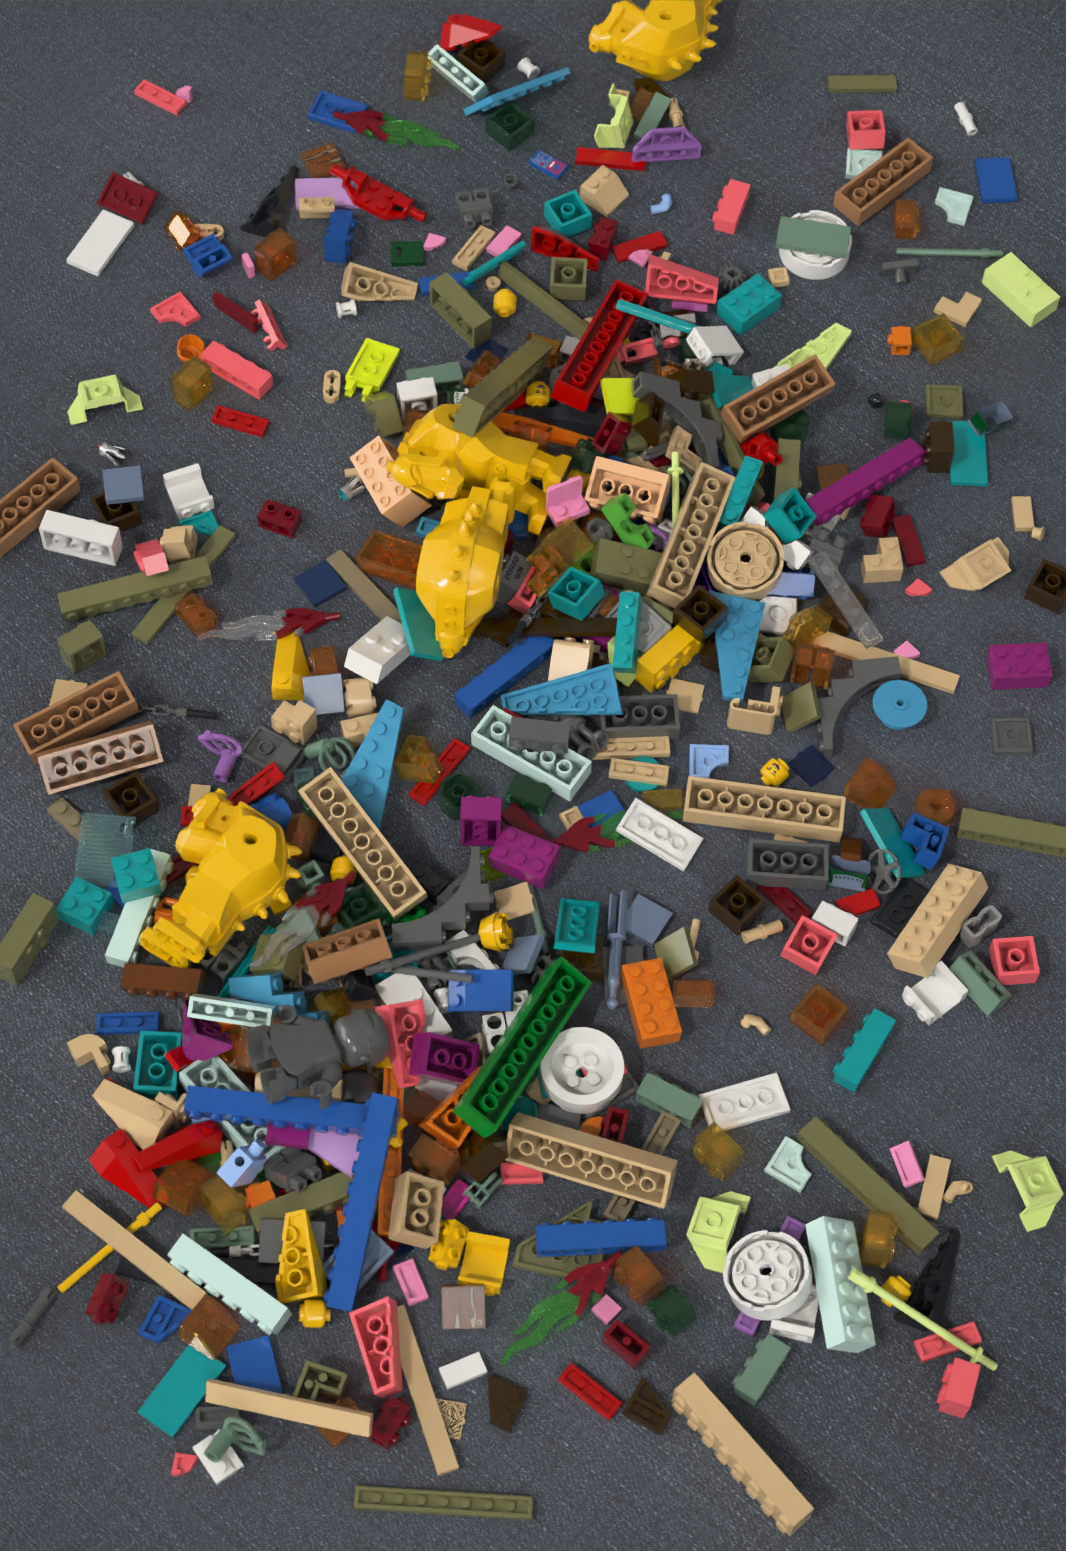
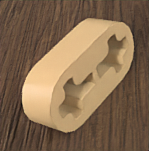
[190,224,224,242]
[323,370,341,404]

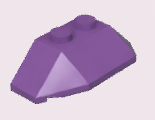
[632,127,702,162]

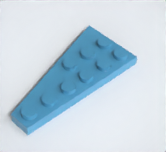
[463,67,570,116]
[709,590,765,704]
[501,663,623,715]
[341,699,405,831]

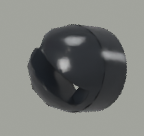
[868,392,882,408]

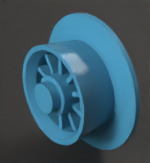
[873,680,927,730]

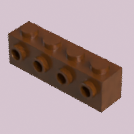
[120,963,208,1001]

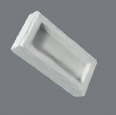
[439,1352,487,1390]

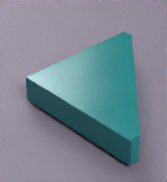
[179,510,219,536]

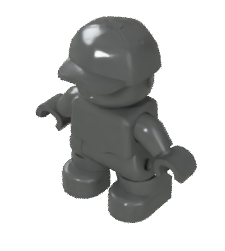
[246,1005,390,1109]

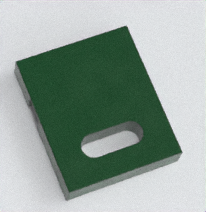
[391,241,423,267]

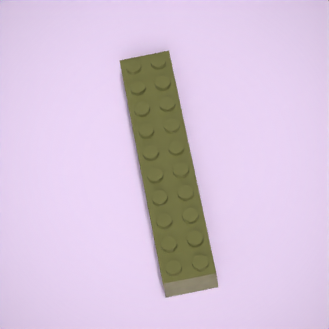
[453,336,554,438]

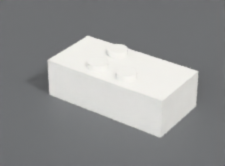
[39,510,123,566]
[344,616,410,684]
[375,966,453,1038]

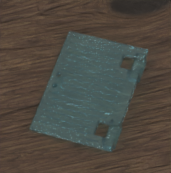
[73,812,136,888]

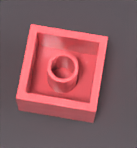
[846,110,885,150]
[780,915,838,975]
[989,936,1040,985]
[936,1358,981,1419]

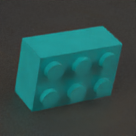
[717,273,782,336]
[133,1031,183,1100]

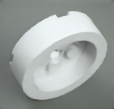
[779,210,852,280]
[540,1027,624,1114]
[723,1230,813,1320]

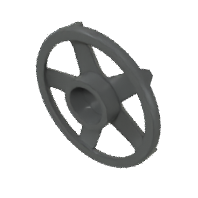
[867,849,901,894]

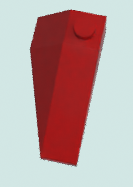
[440,13,502,51]
[531,224,599,272]
[134,1120,222,1172]
[89,1128,172,1209]

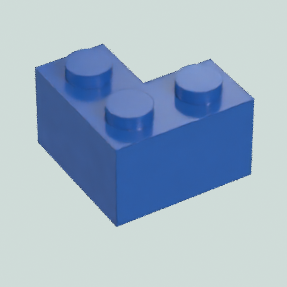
[900,812,950,870]

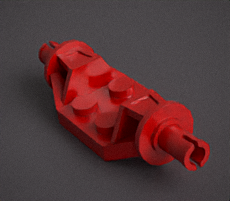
[330,163,427,223]
[720,409,783,466]

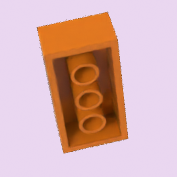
[620,958,682,1049]

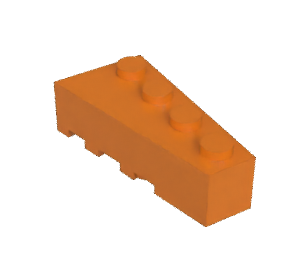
[418,1066,482,1149]

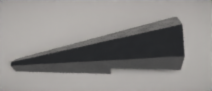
[240,165,299,237]
[522,402,607,438]
[893,1228,960,1331]

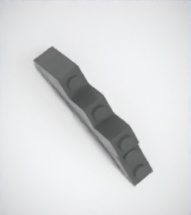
[632,371,723,469]
[812,656,901,758]
[392,847,494,951]

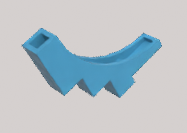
[228,972,330,1026]

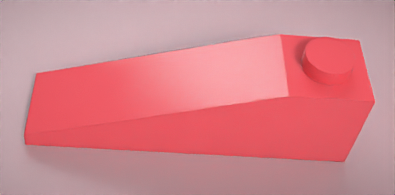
[375,999,426,1088]

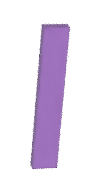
[733,1215,806,1337]

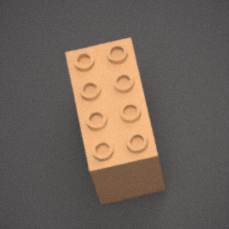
[350,435,432,528]
[584,456,672,525]

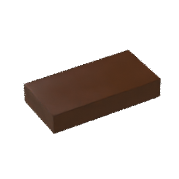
[840,836,862,862]

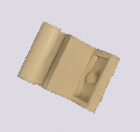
[548,637,600,681]
[727,686,783,735]

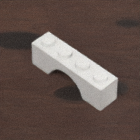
[740,506,815,570]
[445,930,514,988]

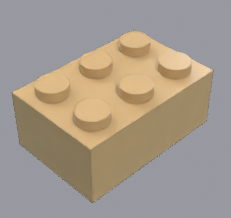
[388,1171,444,1249]

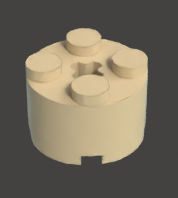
[343,677,376,718]

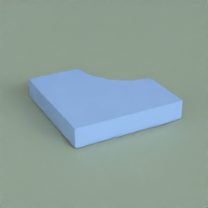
[689,744,729,779]

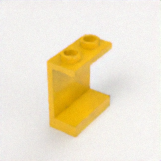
[458,1231,510,1296]

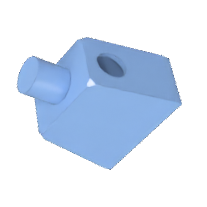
[217,1139,267,1187]

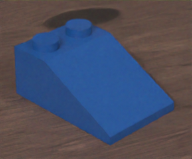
[448,970,514,1013]

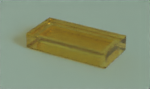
[642,788,684,811]

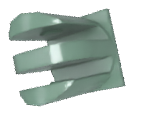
[462,1171,504,1209]

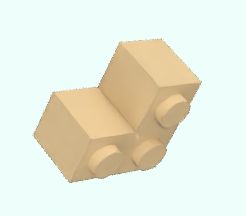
[160,525,198,565]
[861,537,903,583]
[271,700,317,745]
[340,713,378,749]

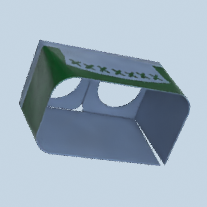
[968,401,1013,437]
[827,855,871,892]

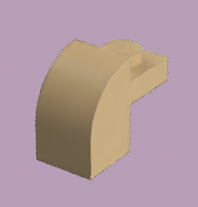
[67,1034,111,1076]

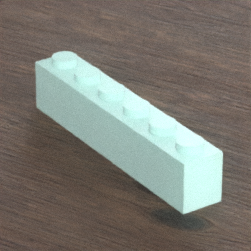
[105,848,174,968]

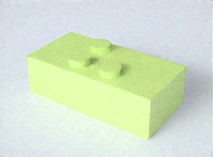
[982,252,1060,327]

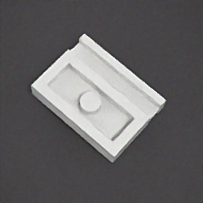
[192,1429,244,1485]

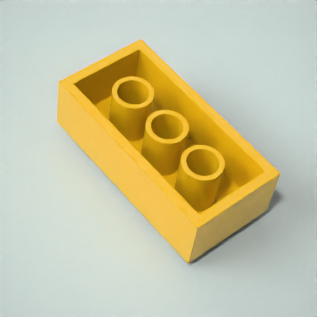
[635,625,705,693]

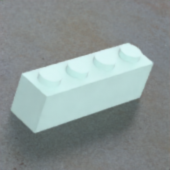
[425,44,489,103]
[187,993,276,1027]

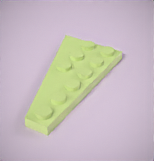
[751,323,852,382]

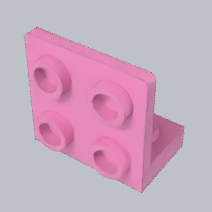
[546,476,590,527]

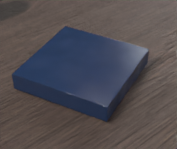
[294,560,347,608]

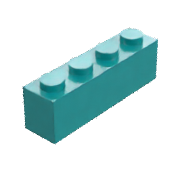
[717,455,763,530]
[612,592,643,674]
[833,1008,896,1093]

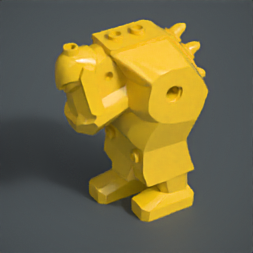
[589,0,722,81]
[386,404,572,536]
[416,477,516,658]
[139,788,302,968]

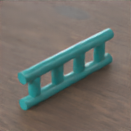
[462,241,526,286]

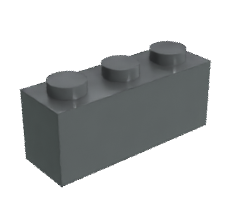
[509,717,570,754]

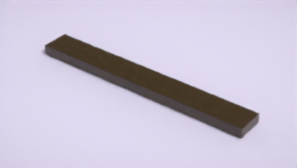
[471,618,617,637]

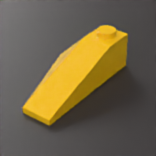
[272,632,311,701]
[276,1209,327,1304]

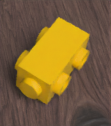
[428,1219,469,1270]

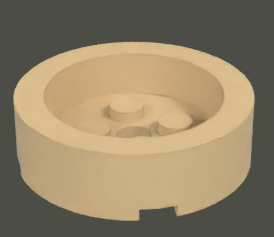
[707,522,784,600]

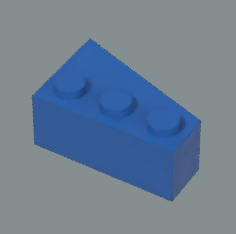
[324,209,357,264]

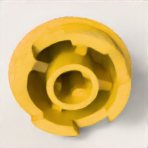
[478,912,513,952]

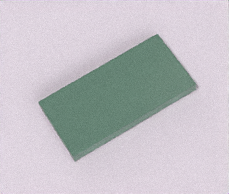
[776,216,851,258]

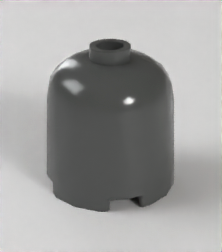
[340,1069,379,1104]

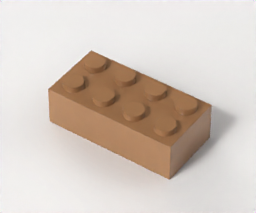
[302,918,392,984]

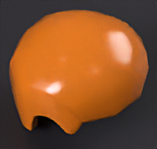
[177,334,204,364]

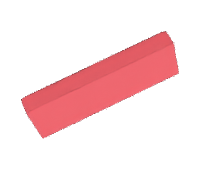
[134,79,187,116]
[913,1321,982,1363]

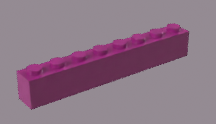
[805,438,925,527]

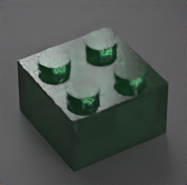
[486,100,535,152]
[335,882,389,930]

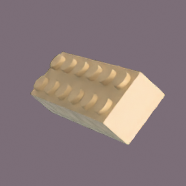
[887,863,989,978]

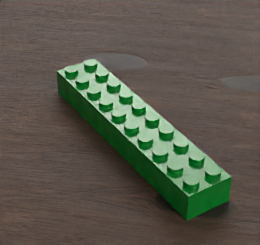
[452,956,592,1138]

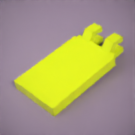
[345,338,400,402]
[600,378,639,416]

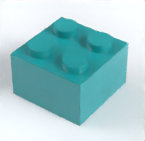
[544,190,592,237]
[763,487,817,545]
[547,566,605,621]
[111,848,162,903]
[56,876,114,936]

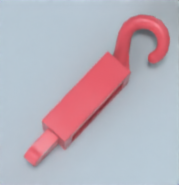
[616,337,680,366]

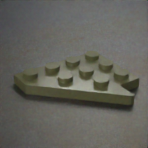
[513,1201,604,1282]

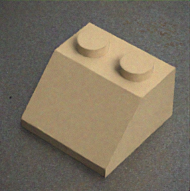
[580,165,629,217]

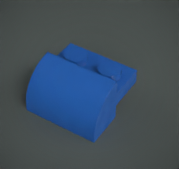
[183,233,233,277]
[250,792,297,831]

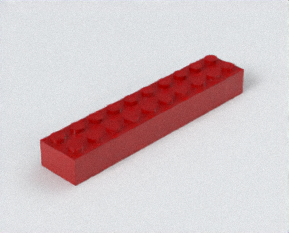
[551,279,648,412]

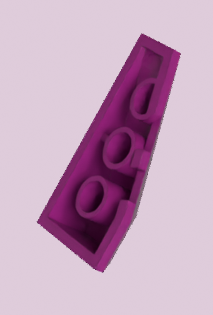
[182,1000,233,1061]

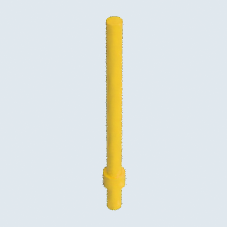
[57,1203,162,1294]

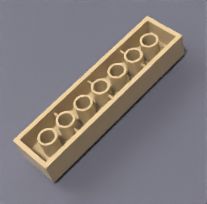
[646,462,736,608]
[298,767,428,921]
[682,776,846,842]
[505,1112,678,1209]
[672,1372,814,1536]

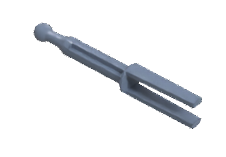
[607,890,628,1009]

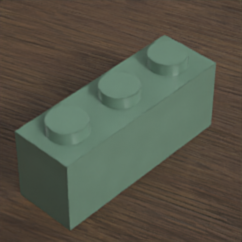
[405,361,464,394]
[949,950,1011,1016]
[635,1072,703,1128]
[732,1334,791,1407]

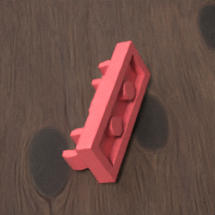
[251,299,288,351]

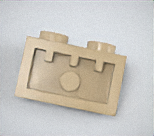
[299,197,335,219]
[155,1092,189,1128]

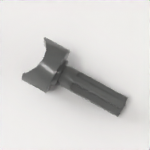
[587,518,614,543]

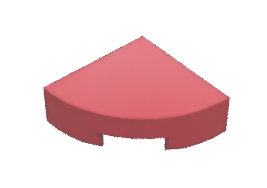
[905,578,932,597]
[171,1452,198,1476]

